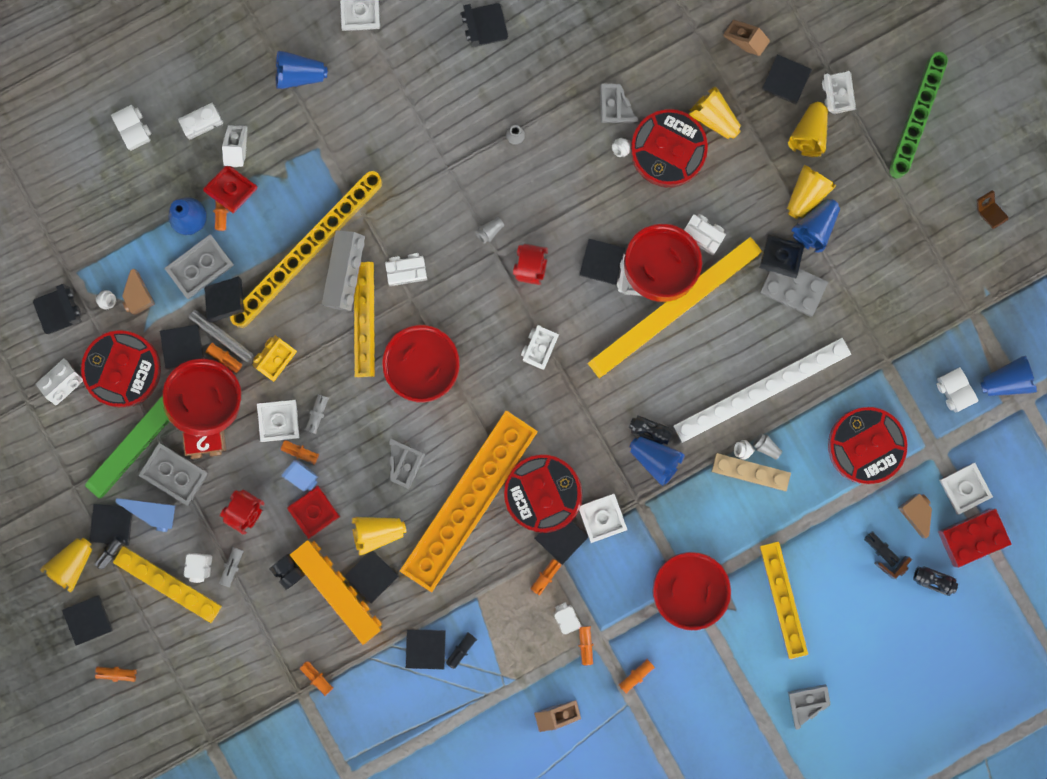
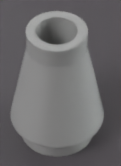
[506,125,525,144]
[475,217,504,244]
[753,433,782,460]

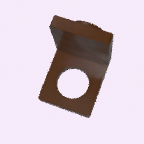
[977,190,1009,229]
[874,556,912,579]

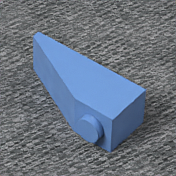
[282,460,318,491]
[116,498,175,532]

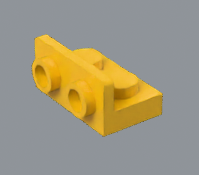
[252,335,297,382]

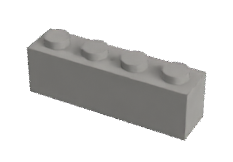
[322,230,365,311]

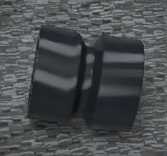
[269,554,305,590]

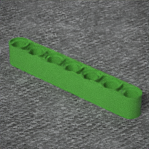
[889,52,948,178]
[85,396,170,499]

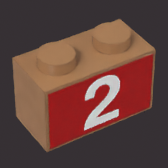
[182,430,226,459]

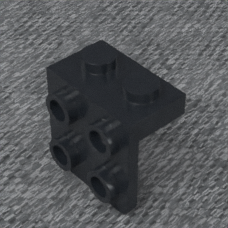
[461,3,508,48]
[33,284,82,335]

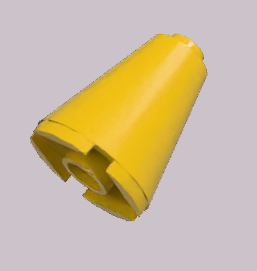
[688,86,741,139]
[788,102,828,157]
[787,165,836,219]
[352,517,406,555]
[40,537,92,593]

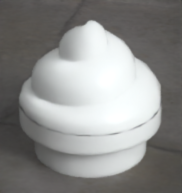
[612,138,631,157]
[96,290,116,310]
[734,440,755,459]

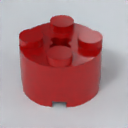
[513,244,548,285]
[220,489,264,535]

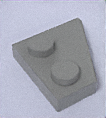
[600,84,638,123]
[389,439,425,489]
[788,684,831,730]

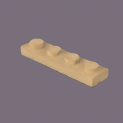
[711,453,791,491]

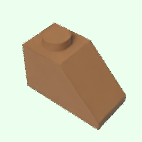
[723,20,770,56]
[122,269,155,315]
[898,494,932,538]
[534,700,581,732]

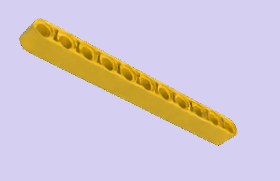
[230,171,382,328]
[587,237,763,379]

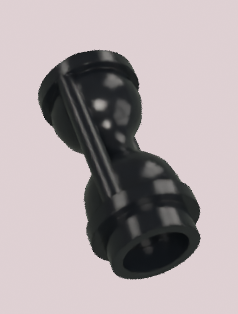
[629,415,673,445]
[913,566,958,596]

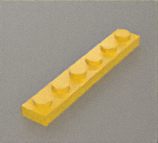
[354,262,375,378]
[759,541,809,659]
[113,546,222,623]

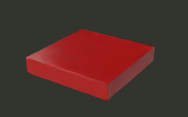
[203,166,258,214]
[287,486,340,539]

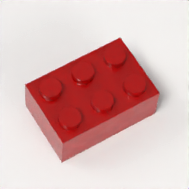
[938,509,1012,567]

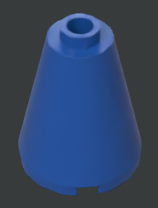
[276,51,327,89]
[168,197,207,235]
[791,199,840,253]
[980,355,1037,396]
[629,437,685,486]

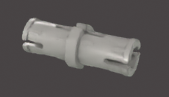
[305,394,329,434]
[219,547,244,587]

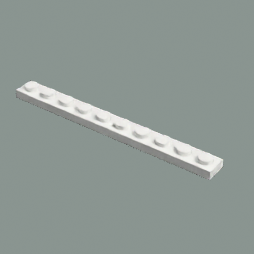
[673,338,851,443]

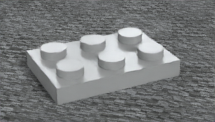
[164,234,234,299]
[760,269,828,317]
[138,443,209,506]

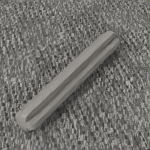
[189,310,254,362]

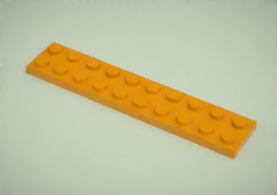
[400,411,538,593]

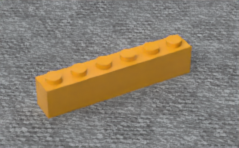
[290,540,382,645]

